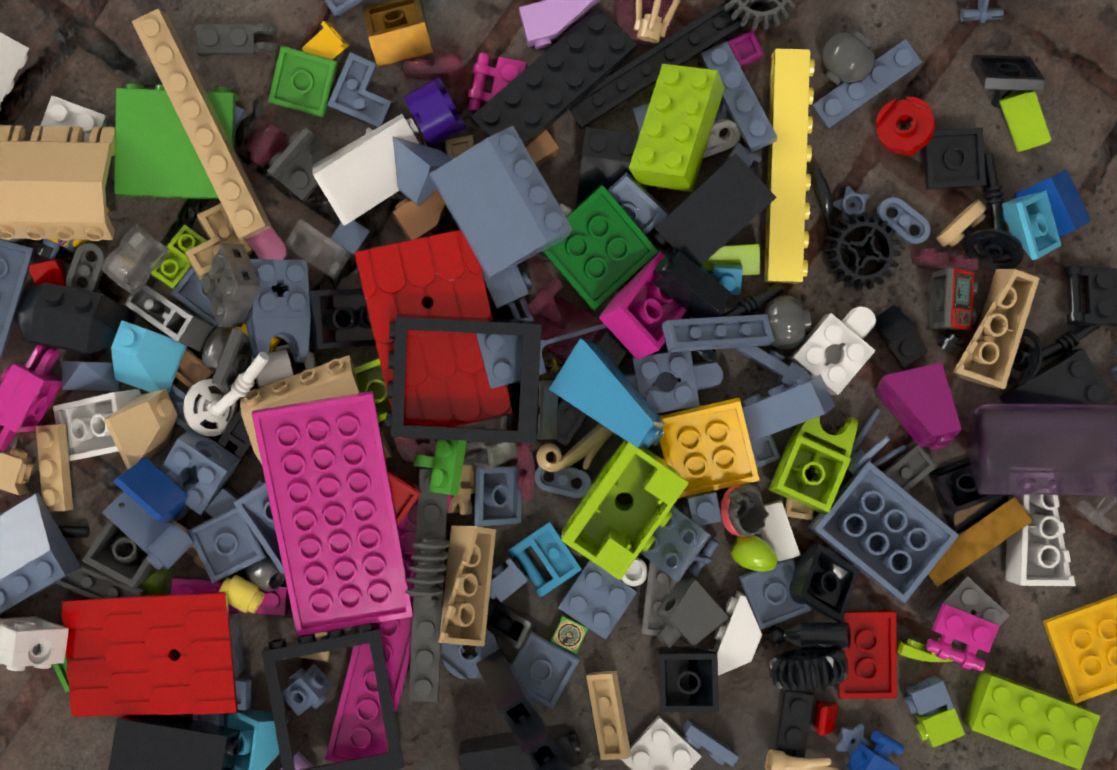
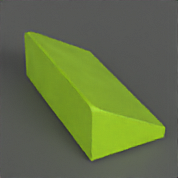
[999,90,1052,152]
[701,244,760,276]

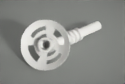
[183,351,270,436]

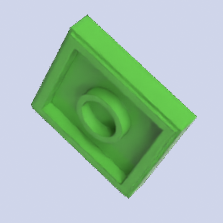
[268,45,339,118]

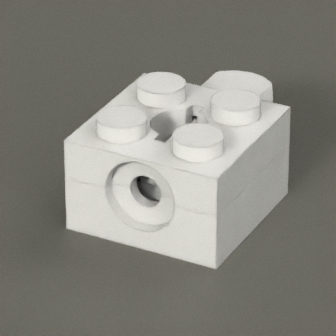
[788,307,876,395]
[0,616,69,671]

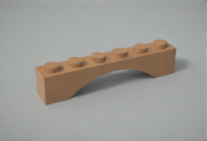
[393,129,559,241]

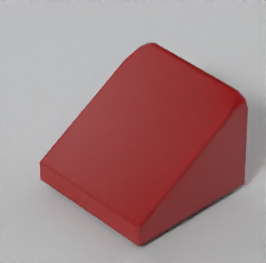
[28,260,66,286]
[813,700,838,736]

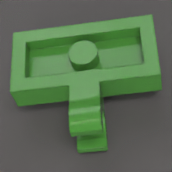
[414,439,467,496]

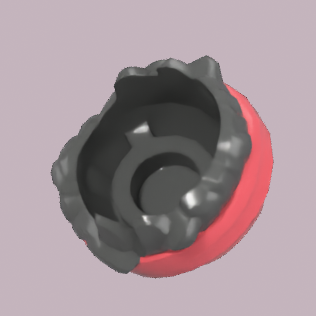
[719,483,769,537]

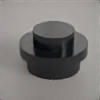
[937,331,966,357]

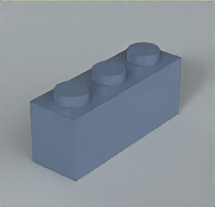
[742,374,835,442]

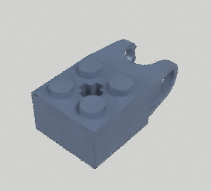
[244,259,311,363]

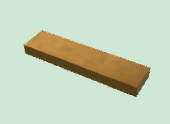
[928,496,1034,587]

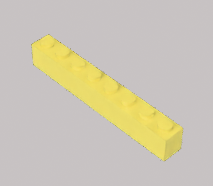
[764,48,815,284]

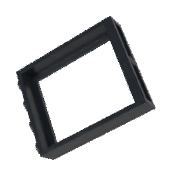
[386,314,542,444]
[262,623,404,770]

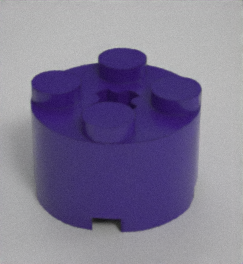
[404,77,467,147]

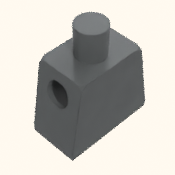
[657,575,729,649]

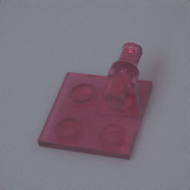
[528,278,604,362]

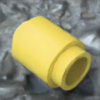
[219,574,265,614]

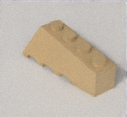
[953,269,1040,389]
[438,526,496,647]

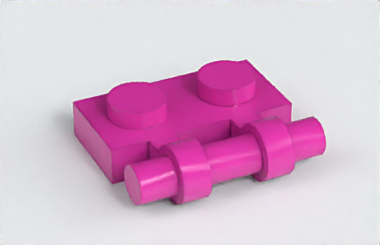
[467,53,527,112]
[926,602,1000,671]

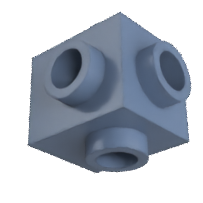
[282,663,333,716]

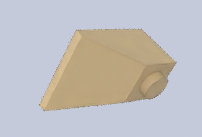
[104,389,178,469]

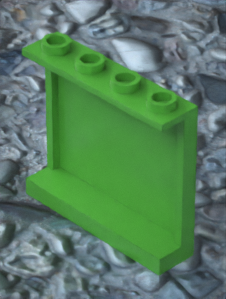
[114,84,240,200]

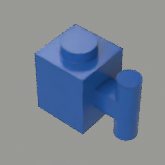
[846,730,904,770]

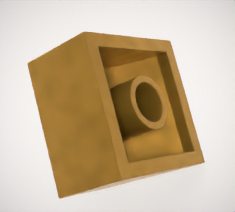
[363,0,433,67]

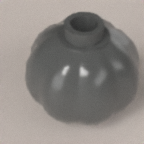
[822,31,875,85]
[763,295,812,350]

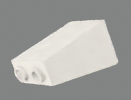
[312,114,427,226]

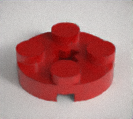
[876,97,936,156]

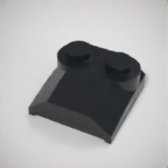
[789,543,860,622]

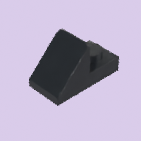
[874,305,927,368]
[486,598,534,650]

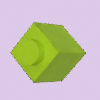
[915,706,965,748]

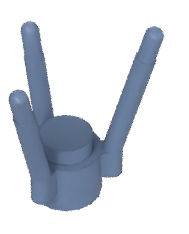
[847,408,907,475]

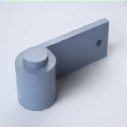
[102,492,194,570]

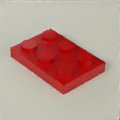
[837,610,897,699]

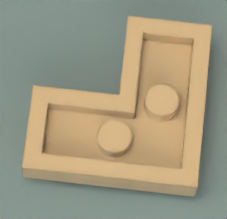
[185,203,252,280]

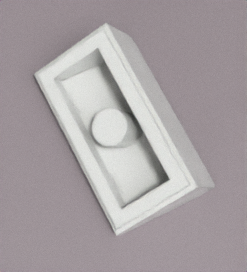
[761,500,800,562]

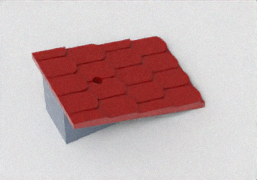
[354,230,513,439]
[61,592,246,717]

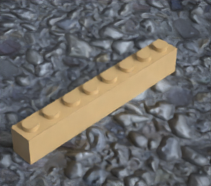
[132,8,272,240]

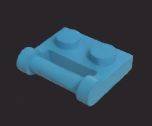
[507,521,582,597]

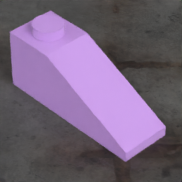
[519,0,601,49]

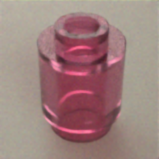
[247,123,287,168]

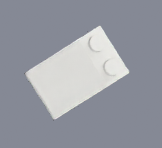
[53,389,141,461]

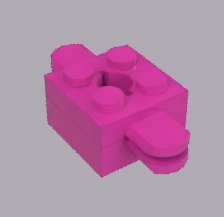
[0,345,62,451]

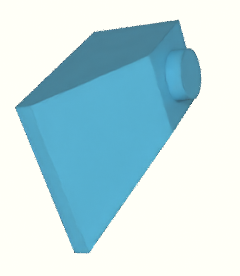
[1002,191,1062,260]
[111,321,187,394]
[224,709,288,770]

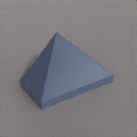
[62,361,121,392]

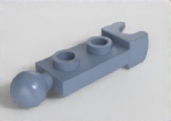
[733,346,810,387]

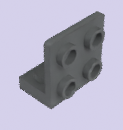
[267,127,334,202]

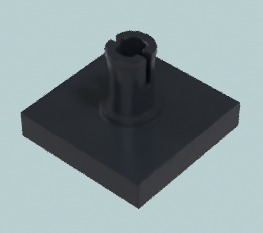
[971,55,1045,108]

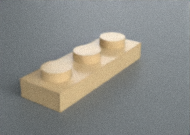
[36,424,73,512]
[586,671,631,760]

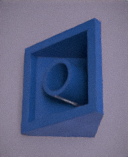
[1014,169,1091,237]
[114,457,189,524]

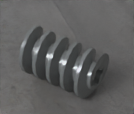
[405,536,451,600]

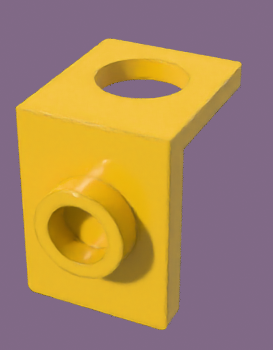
[302,21,350,60]

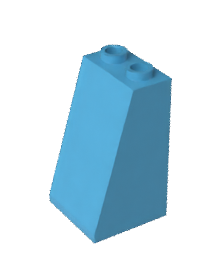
[549,339,665,448]

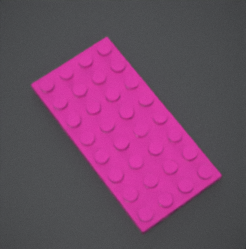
[252,391,413,636]

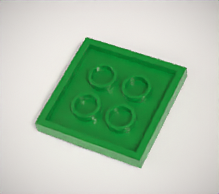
[542,185,658,310]

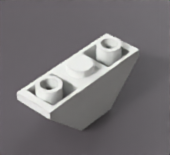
[709,591,762,676]

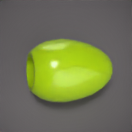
[730,535,778,572]

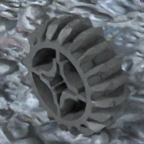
[723,0,796,31]

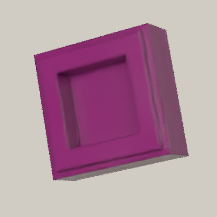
[727,30,765,68]

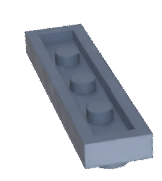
[811,39,922,130]
[701,41,777,153]
[662,314,774,352]

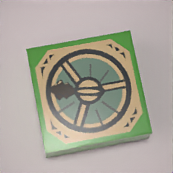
[550,615,588,654]

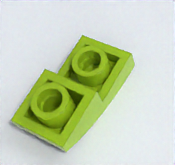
[150,225,207,290]
[897,638,956,662]

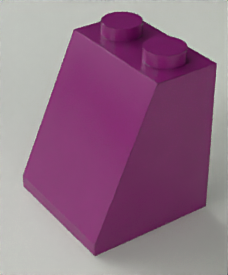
[875,362,962,451]

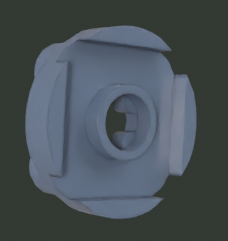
[441,629,499,679]

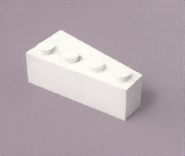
[1005,466,1076,586]

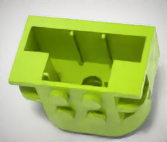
[561,440,689,580]

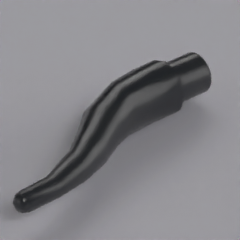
[810,168,835,237]

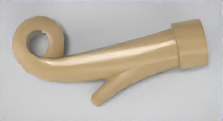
[536,422,616,472]
[765,749,842,770]

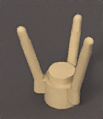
[634,0,680,43]

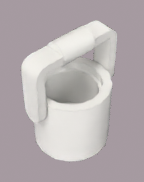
[251,344,317,388]

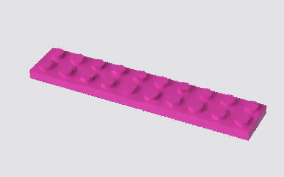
[325,483,452,762]

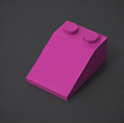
[599,252,687,360]

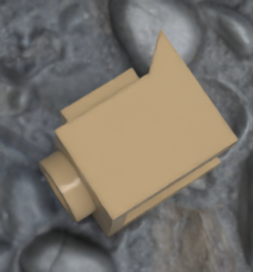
[0,448,34,496]

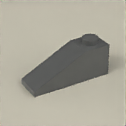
[124,280,214,351]

